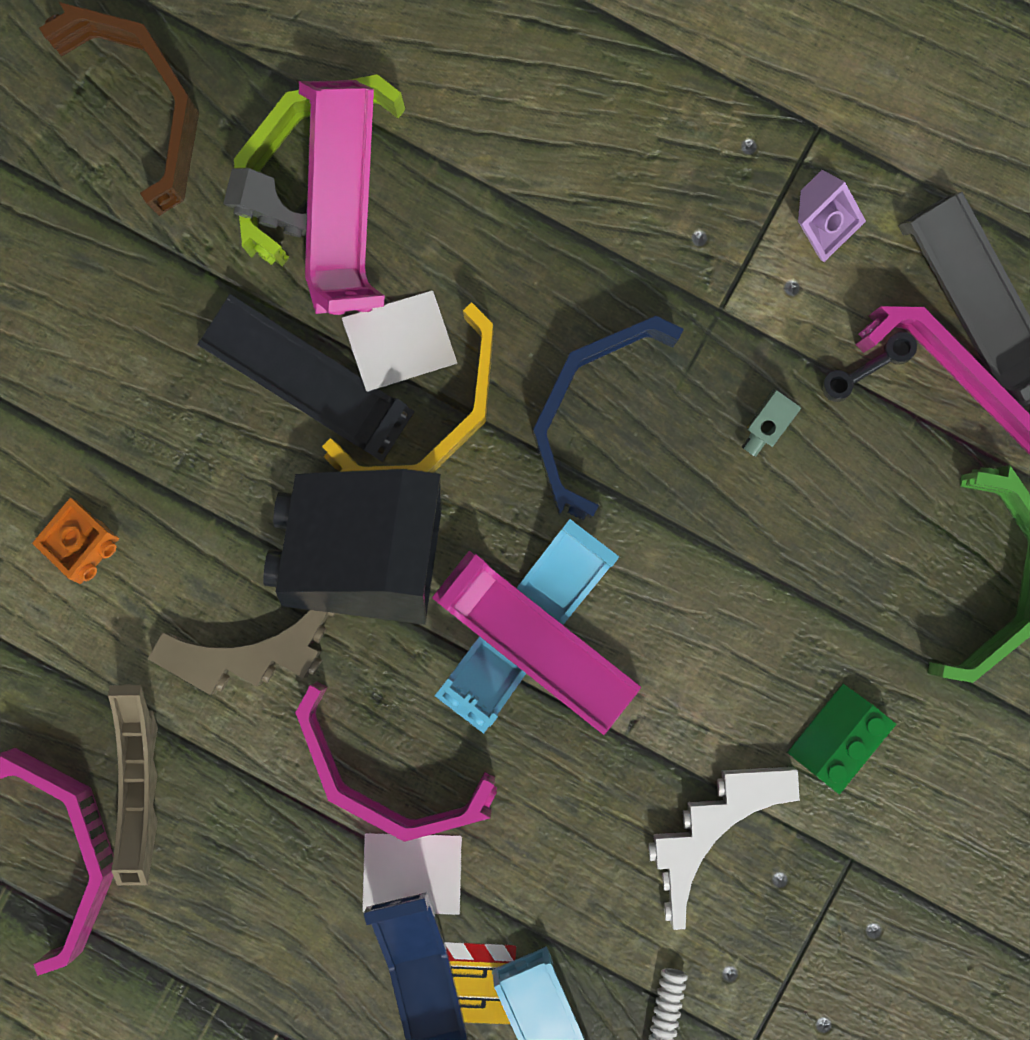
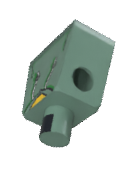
[741,388,801,457]

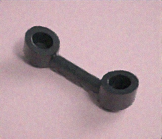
[822,332,917,402]

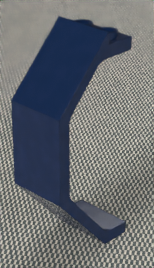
[533,316,683,520]
[364,892,468,1040]

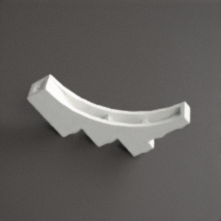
[649,767,800,930]

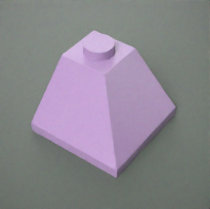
[798,170,866,262]

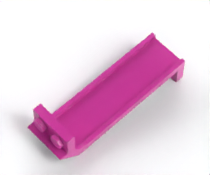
[299,80,385,315]
[855,306,1030,455]
[432,551,641,735]

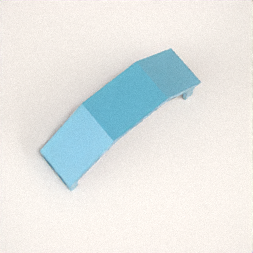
[435,519,619,734]

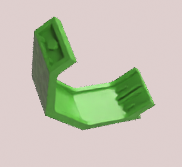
[928,465,1030,683]

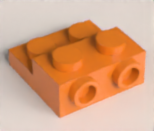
[32,497,120,584]

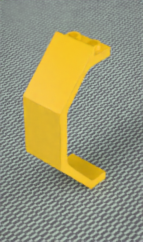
[322,302,494,473]

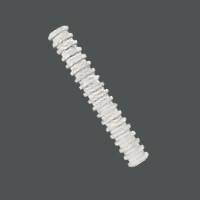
[648,968,688,1040]

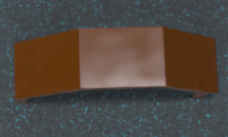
[39,2,199,216]

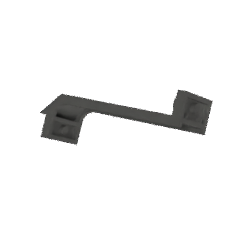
[898,192,1030,408]

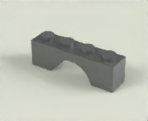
[223,168,308,237]

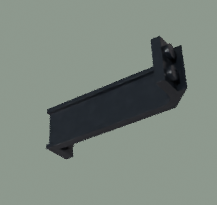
[197,294,415,462]

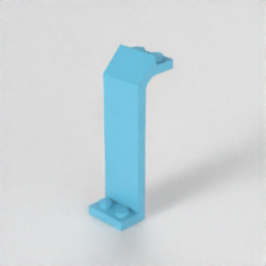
[492,947,585,1040]

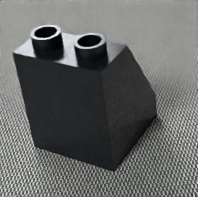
[263,469,442,625]

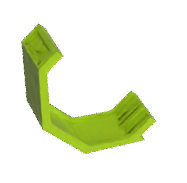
[234,74,405,266]

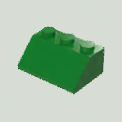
[786,683,897,795]

